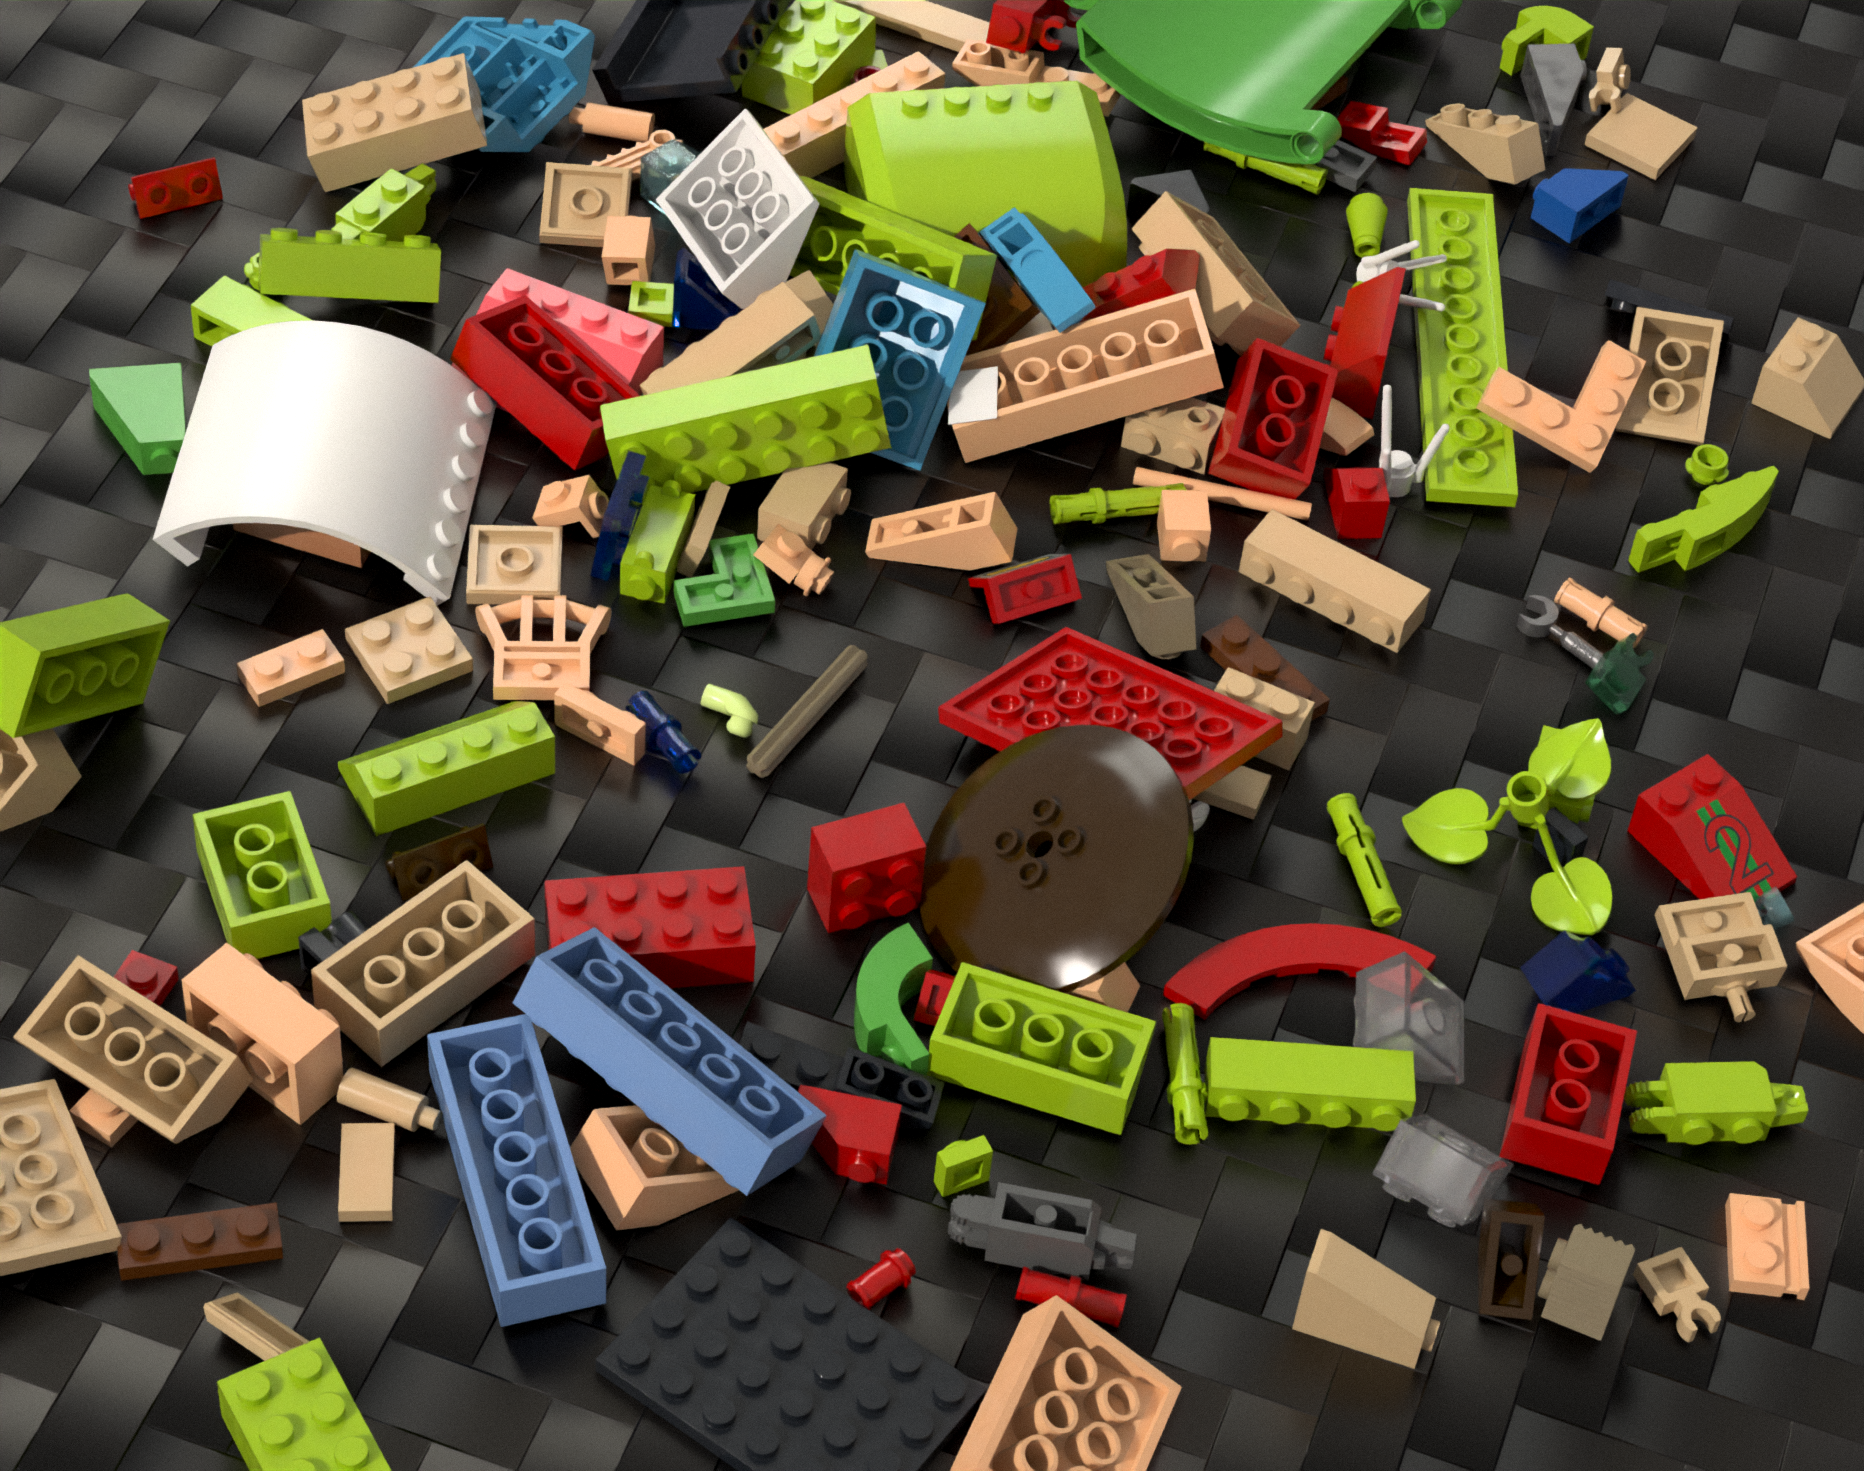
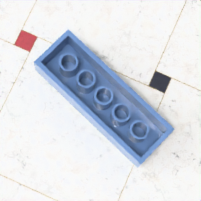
[513,927,827,1196]
[427,1014,606,1327]

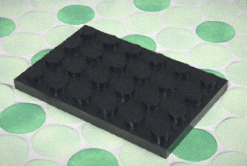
[595,1217,987,1471]

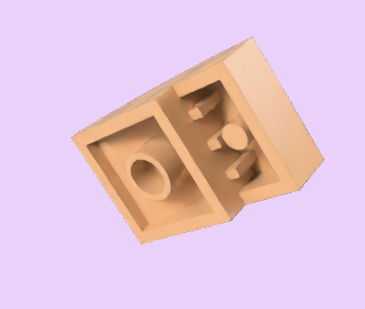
[1796,902,1864,1034]

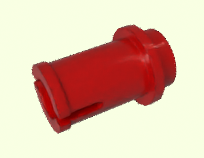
[846,1248,916,1310]

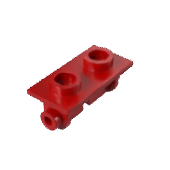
[128,157,223,219]

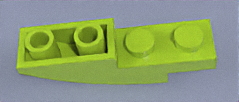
[1628,465,1779,573]

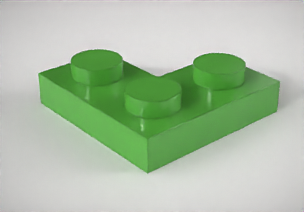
[673,533,775,627]

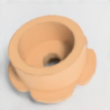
[794,553,834,596]

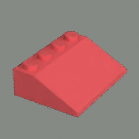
[451,268,664,412]

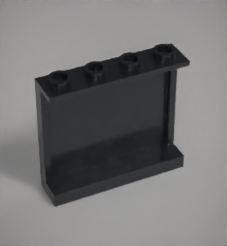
[592,0,791,104]

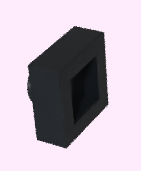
[1532,807,1588,868]

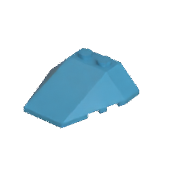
[414,16,595,152]

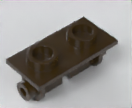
[385,823,494,901]

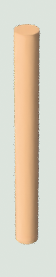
[1133,467,1312,521]

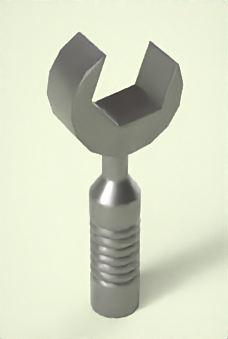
[1516,595,1613,675]

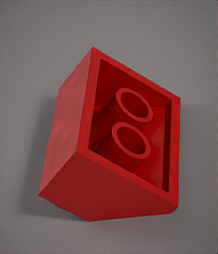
[1053,248,1200,330]
[1323,267,1406,419]

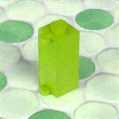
[620,480,695,604]

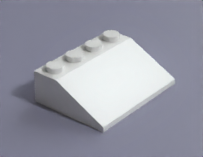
[656,108,820,310]

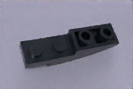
[738,1022,944,1129]

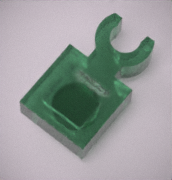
[1585,633,1654,715]

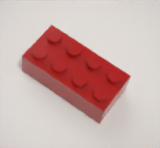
[544,866,756,988]

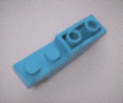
[979,207,1096,333]

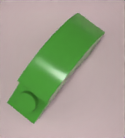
[854,922,933,1076]

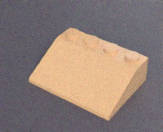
[950,1295,1182,1471]

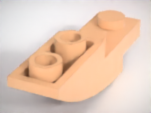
[952,39,1121,116]

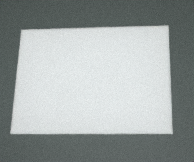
[948,366,998,425]

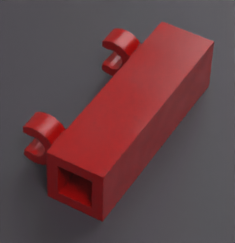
[986,0,1080,53]

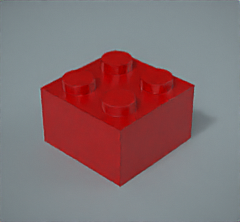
[807,803,926,933]

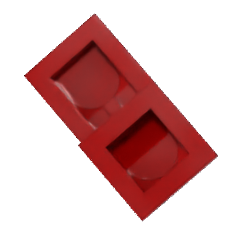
[1337,101,1427,165]

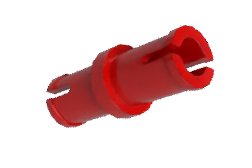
[1015,1266,1127,1327]

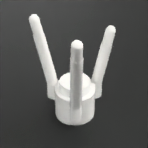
[1356,240,1447,312]
[1379,385,1450,498]

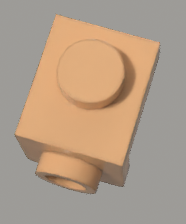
[533,475,611,538]

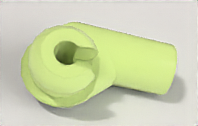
[701,684,758,738]

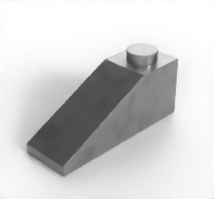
[1521,44,1587,157]

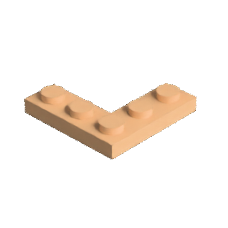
[1476,340,1646,473]

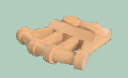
[475,595,612,700]

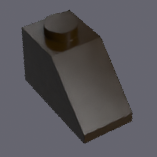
[1478,1198,1545,1320]

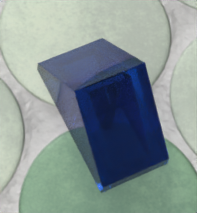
[673,248,742,330]

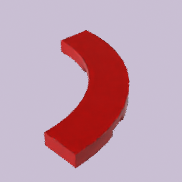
[1163,923,1437,1020]

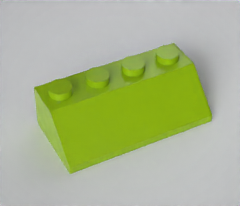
[338,701,555,836]
[927,962,1156,1135]

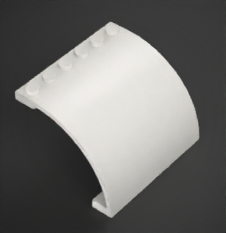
[152,321,497,606]

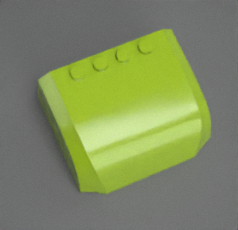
[843,81,1127,287]

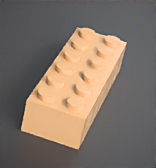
[947,289,1224,463]

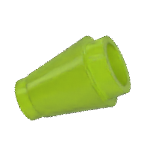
[1346,193,1388,258]

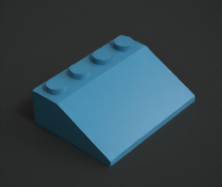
[814,249,986,471]

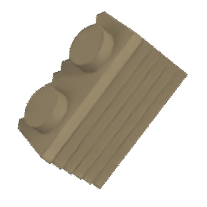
[1537,1224,1635,1341]

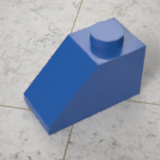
[1531,168,1629,243]

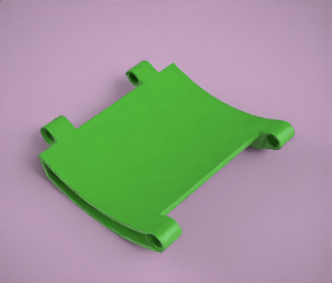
[1064,0,1463,164]

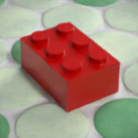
[1208,338,1338,499]
[1499,1003,1637,1185]

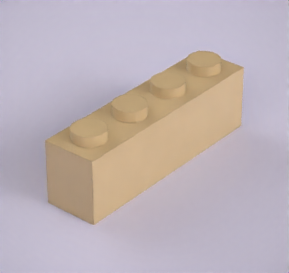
[640,282,821,395]
[1239,509,1431,653]

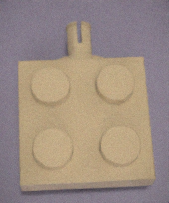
[1654,892,1787,1022]

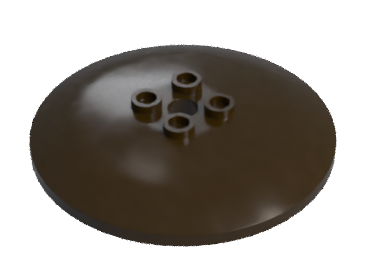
[919,725,1194,993]

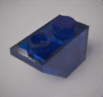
[1520,930,1636,1013]

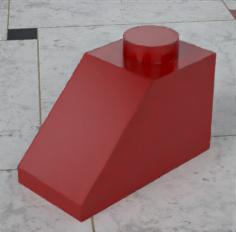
[1323,467,1390,539]
[798,1084,902,1184]

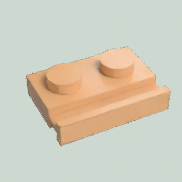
[1725,1193,1809,1300]

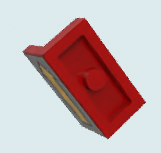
[968,554,1082,624]

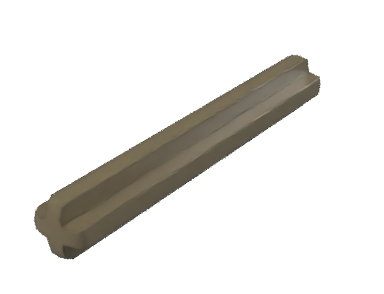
[746,645,868,778]

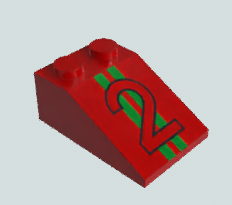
[1627,754,1797,907]

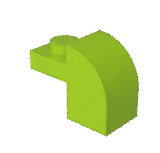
[1499,6,1594,76]

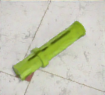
[1204,142,1328,195]
[1049,483,1186,524]
[1326,793,1402,927]
[1162,1003,1208,1145]

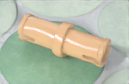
[1554,577,1648,650]

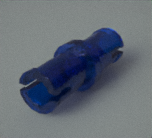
[625,691,702,774]

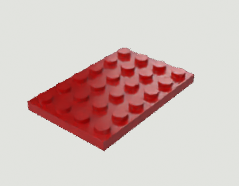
[938,627,1283,801]

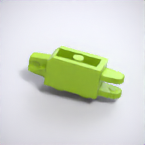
[331,163,437,242]
[1624,1061,1808,1145]

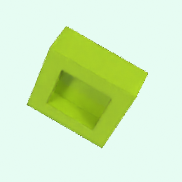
[628,281,676,327]
[934,1135,993,1197]

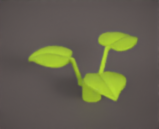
[1402,718,1612,935]

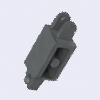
[948,1182,1137,1281]

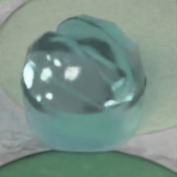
[1755,886,1795,929]

